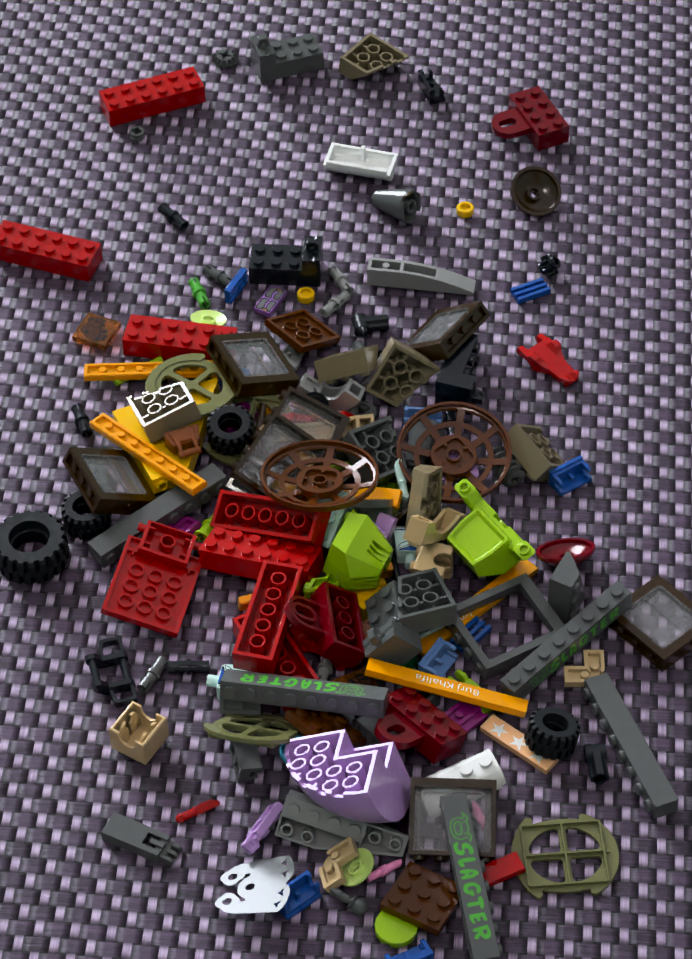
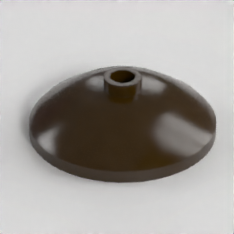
[510,166,562,217]

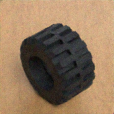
[206,404,255,456]
[61,489,111,540]
[524,706,581,760]

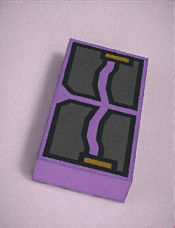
[254,285,287,318]

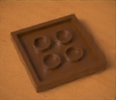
[264,309,341,353]
[284,708,367,748]
[379,861,459,936]

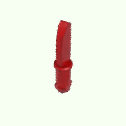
[175,799,220,823]

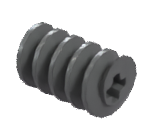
[486,446,525,487]

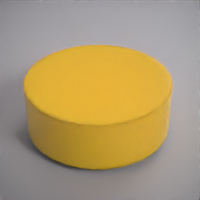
[456,202,474,218]
[297,287,315,304]

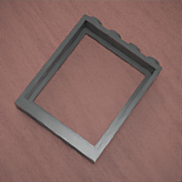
[444,573,564,680]

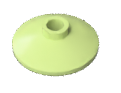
[190,310,227,326]
[342,848,374,887]

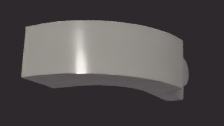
[296,373,366,411]

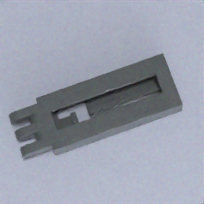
[101,812,183,866]

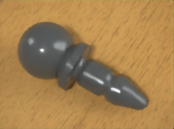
[330,888,368,916]

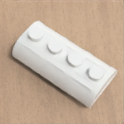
[323,142,398,182]
[421,749,506,818]

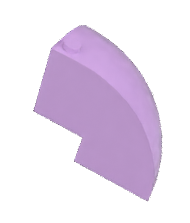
[285,729,411,823]

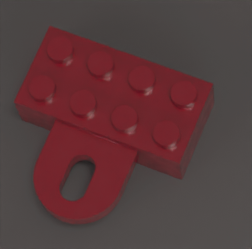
[491,86,569,151]
[284,581,365,669]
[374,686,468,764]

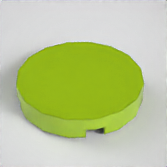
[374,911,418,948]

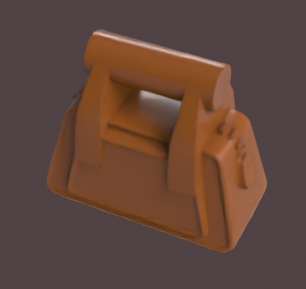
[164,424,202,459]

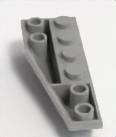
[367,257,476,296]
[274,789,409,857]

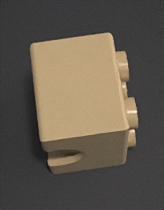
[409,542,454,581]
[109,701,169,765]

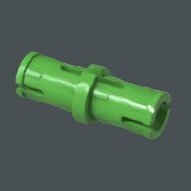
[188,277,211,309]

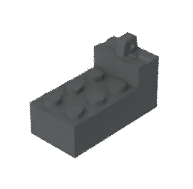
[250,33,324,82]
[362,580,423,666]

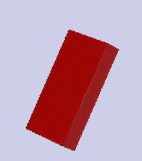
[483,851,525,887]

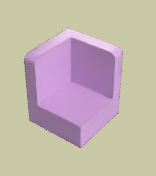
[375,512,398,541]

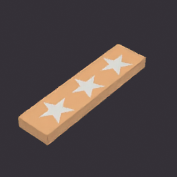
[480,714,559,774]

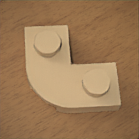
[564,650,605,687]
[319,836,359,893]

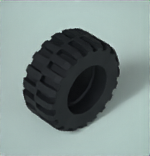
[0,510,69,585]

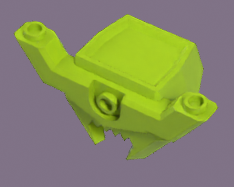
[447,479,535,577]
[302,508,394,598]

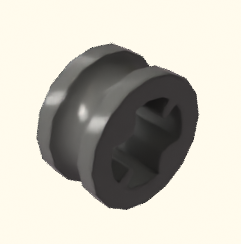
[129,126,145,142]

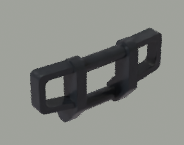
[85,636,138,708]

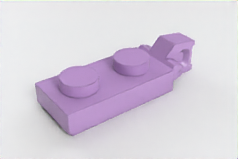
[240,802,284,855]

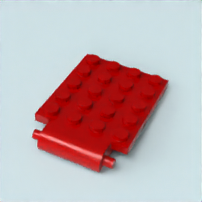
[100,520,202,638]

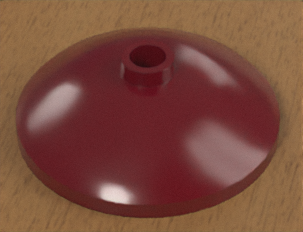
[536,538,595,567]

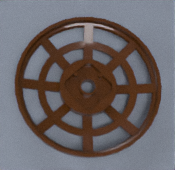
[396,401,512,504]
[260,439,379,512]

